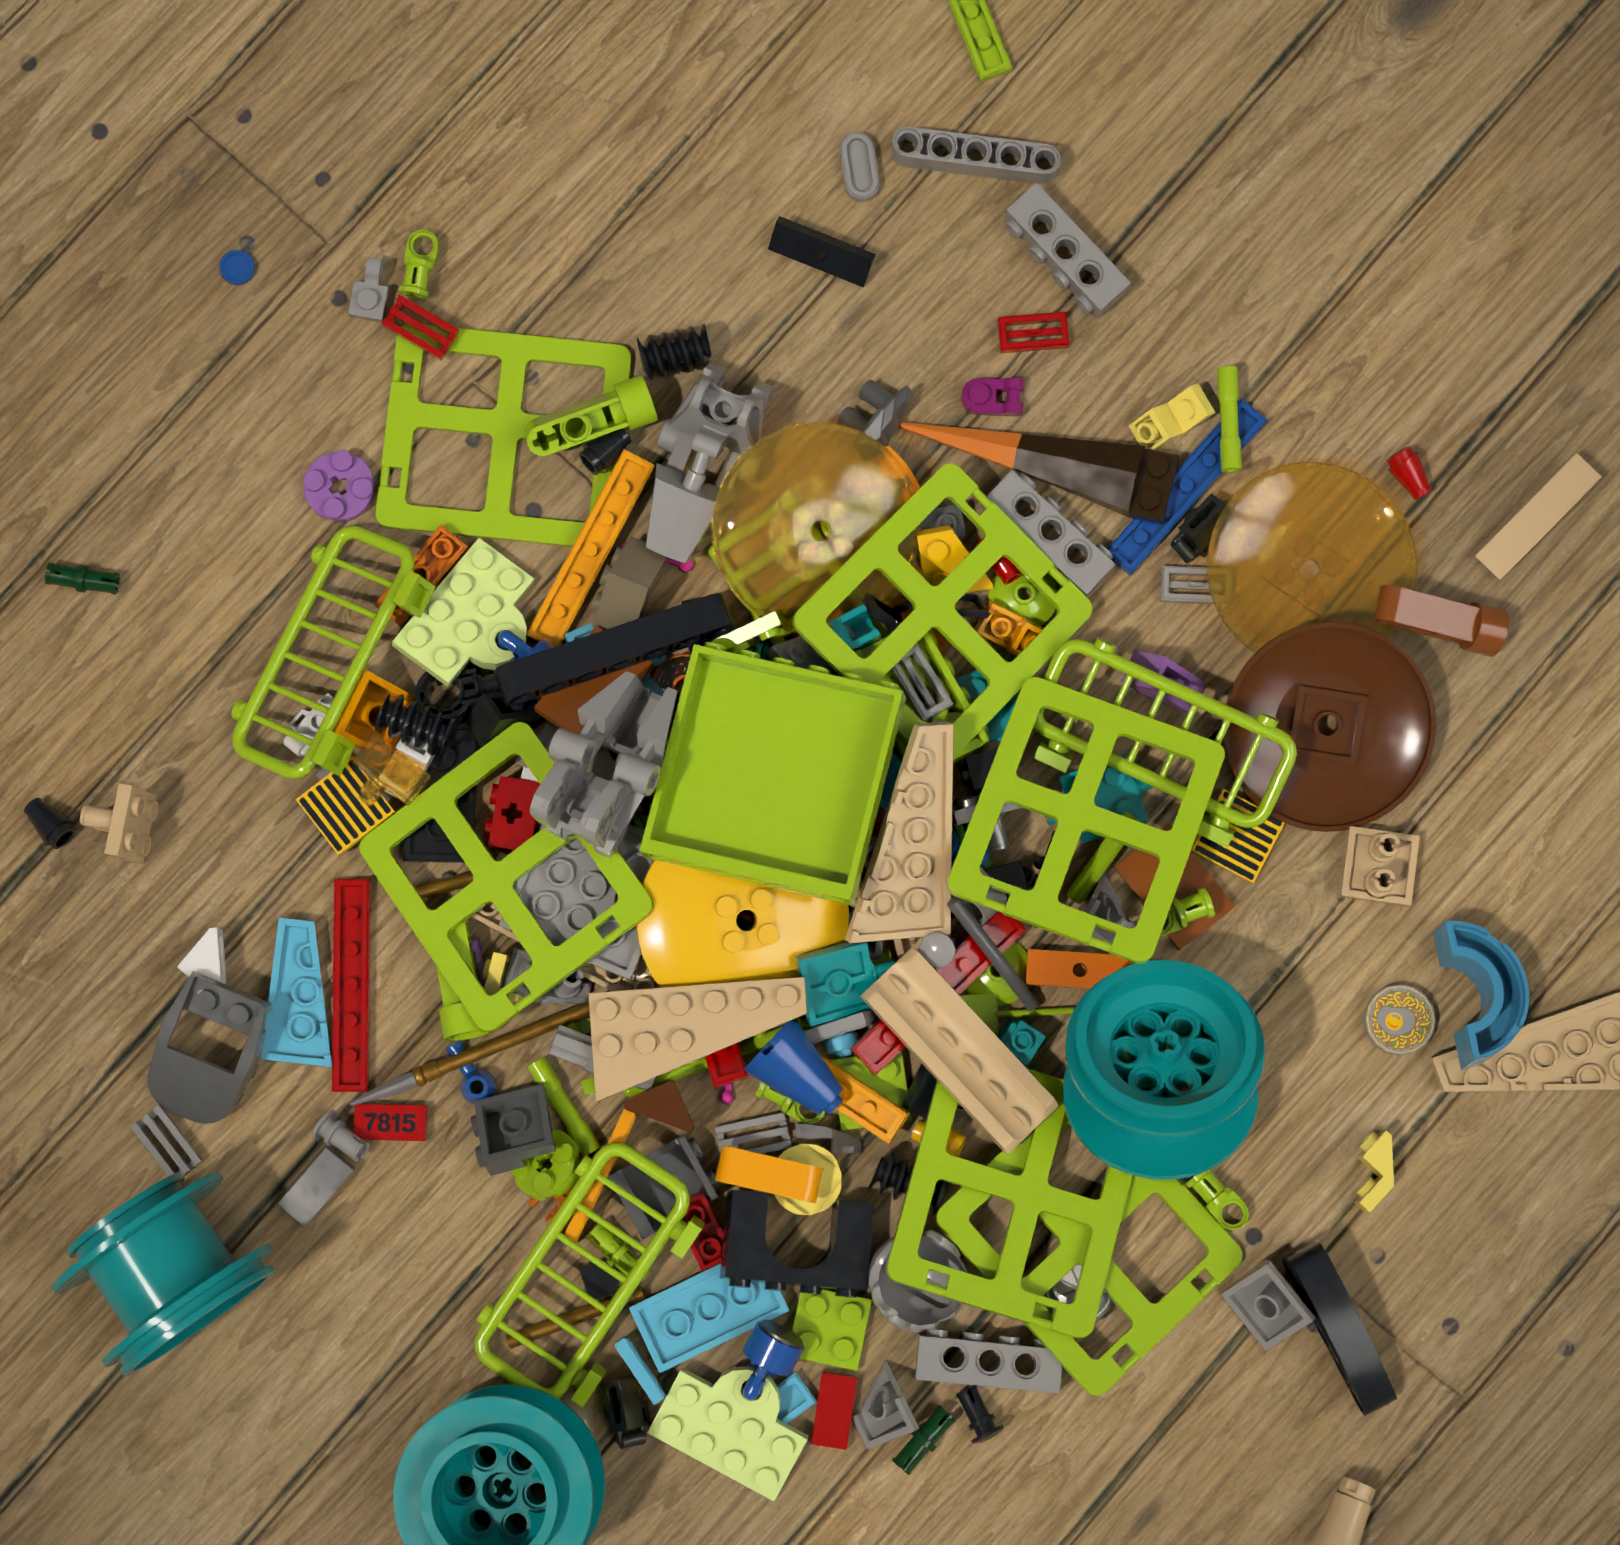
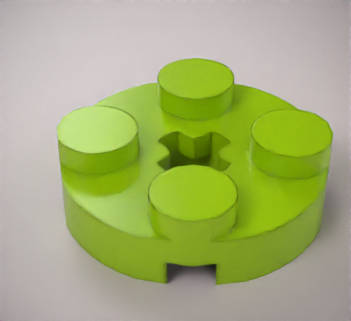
[510,1129,581,1201]

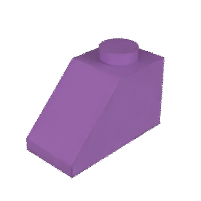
[1121,650,1205,714]

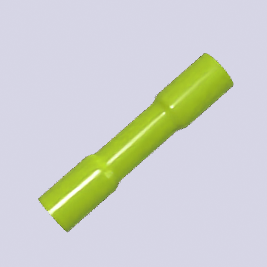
[1217,366,1242,473]
[527,1056,601,1158]

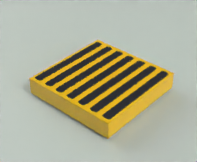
[296,756,396,856]
[1191,788,1285,884]

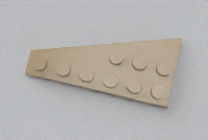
[845,721,953,943]
[588,977,808,1102]
[1429,992,1620,1092]

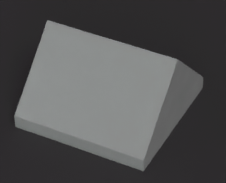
[1221,1260,1316,1351]

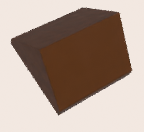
[623,1080,695,1134]

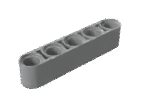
[891,127,1061,184]

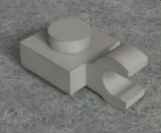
[348,257,390,323]

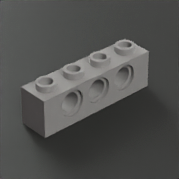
[1004,183,1131,319]
[982,470,1115,597]
[914,1329,1062,1394]

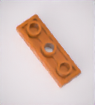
[374,525,469,628]
[1025,949,1134,989]

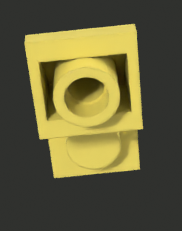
[1128,383,1216,450]
[1354,1130,1394,1213]

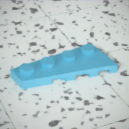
[261,918,332,1067]

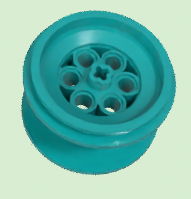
[1063,960,1265,1180]
[51,1172,276,1377]
[393,1384,606,1545]

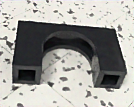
[720,1190,874,1298]

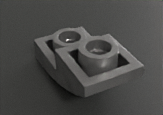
[277,1145,355,1227]

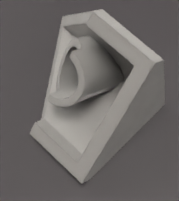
[1083,872,1136,944]
[852,1359,919,1449]

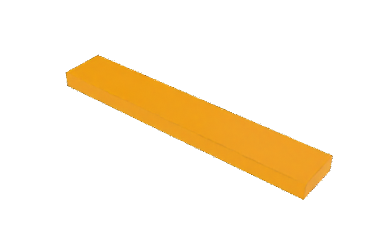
[526,449,655,646]

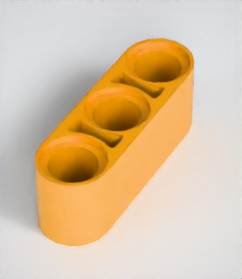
[714,1145,824,1204]

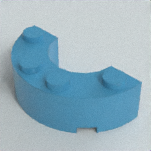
[1433,921,1529,1070]

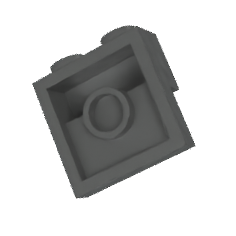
[471,1083,556,1176]

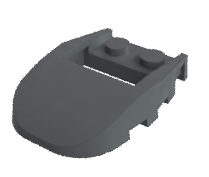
[147,971,272,1124]

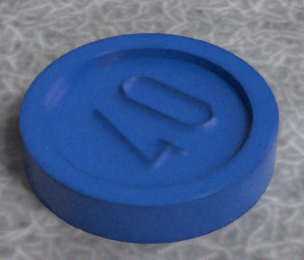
[220,250,255,285]

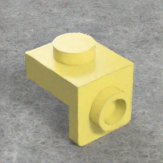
[482,952,523,1003]

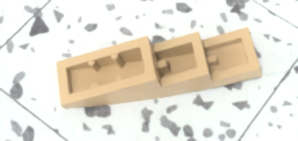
[1475,452,1602,580]

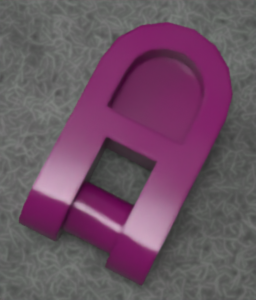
[961,378,1024,417]

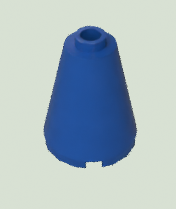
[744,1019,843,1115]

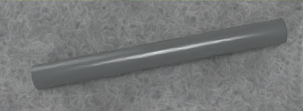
[947,897,1040,1011]

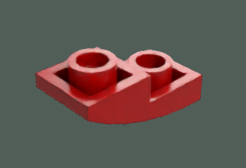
[671,1192,724,1272]

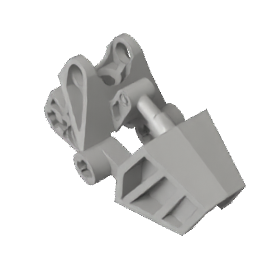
[646,361,775,563]
[530,671,679,858]

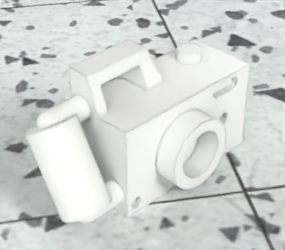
[283,693,339,758]

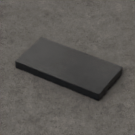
[403,722,478,863]

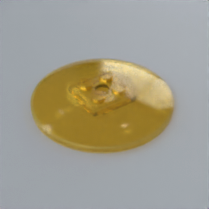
[712,422,922,633]
[1207,462,1418,653]

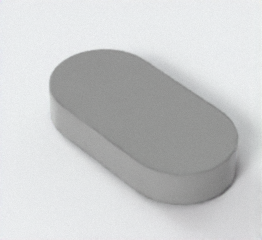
[840,132,879,202]

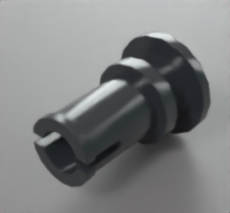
[956,1385,1004,1444]

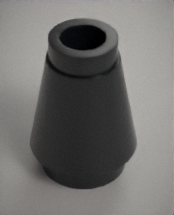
[579,428,632,475]
[24,798,76,849]

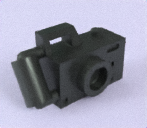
[1170,493,1234,563]
[602,1376,651,1449]

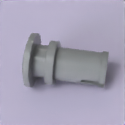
[920,932,956,968]
[312,1110,370,1162]

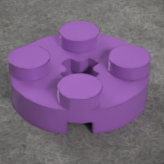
[303,450,374,522]

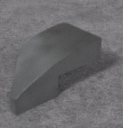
[796,1124,861,1153]

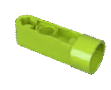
[524,375,658,456]
[430,908,492,1042]

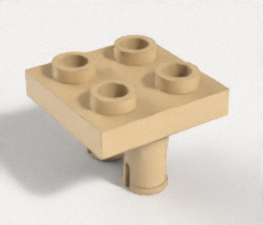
[80,783,158,864]
[1339,826,1420,907]

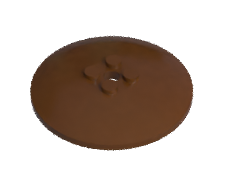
[1223,621,1436,832]

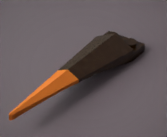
[899,422,1180,525]

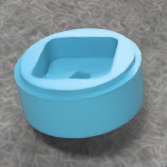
[823,1031,859,1058]

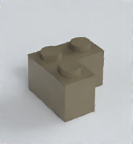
[591,536,668,630]

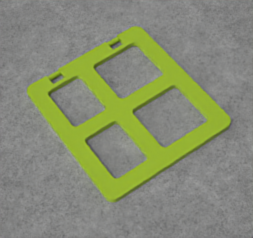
[375,324,631,547]
[793,463,1092,759]
[947,677,1225,964]
[359,722,654,1032]
[886,1068,1132,1338]
[935,1112,1243,1396]

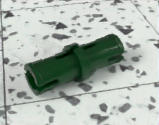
[45,562,120,595]
[892,1405,956,1475]

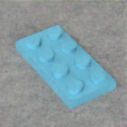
[629,1263,789,1373]

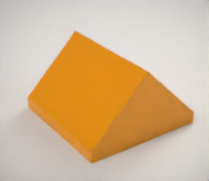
[333,669,415,761]

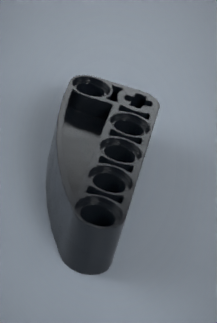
[1282,1242,1397,1416]

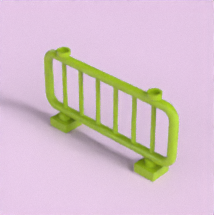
[231,525,436,780]
[1034,637,1297,848]
[474,1142,706,1408]

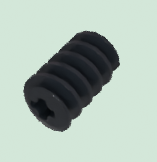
[636,323,711,380]
[375,693,456,756]
[868,1149,947,1217]

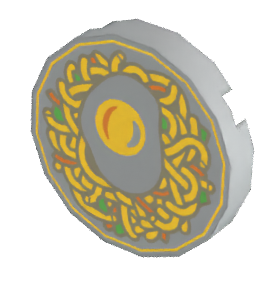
[1363,984,1436,1056]

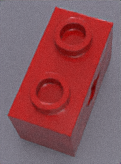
[484,776,540,852]

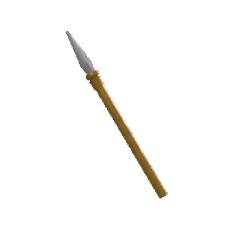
[350,1001,590,1106]

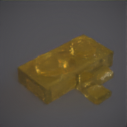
[353,733,431,806]

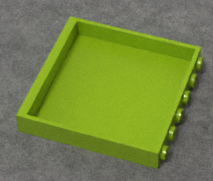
[639,642,906,906]

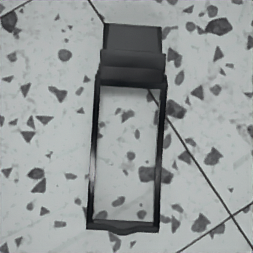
[861,592,991,631]

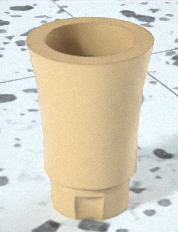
[1309,1476,1375,1545]

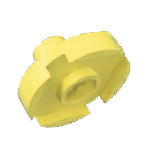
[774,1144,842,1215]

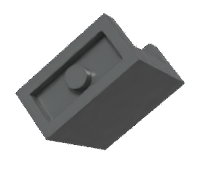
[608,1134,721,1240]

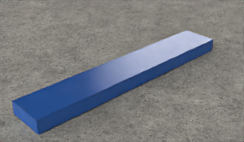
[1107,398,1267,576]

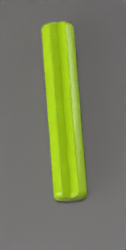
[1066,812,1140,904]

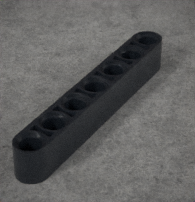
[493,593,735,706]

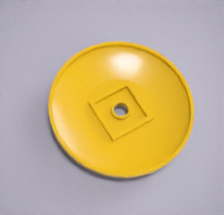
[636,860,849,988]

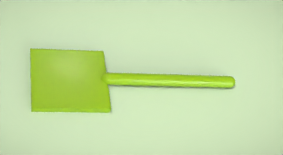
[959,993,1075,1036]

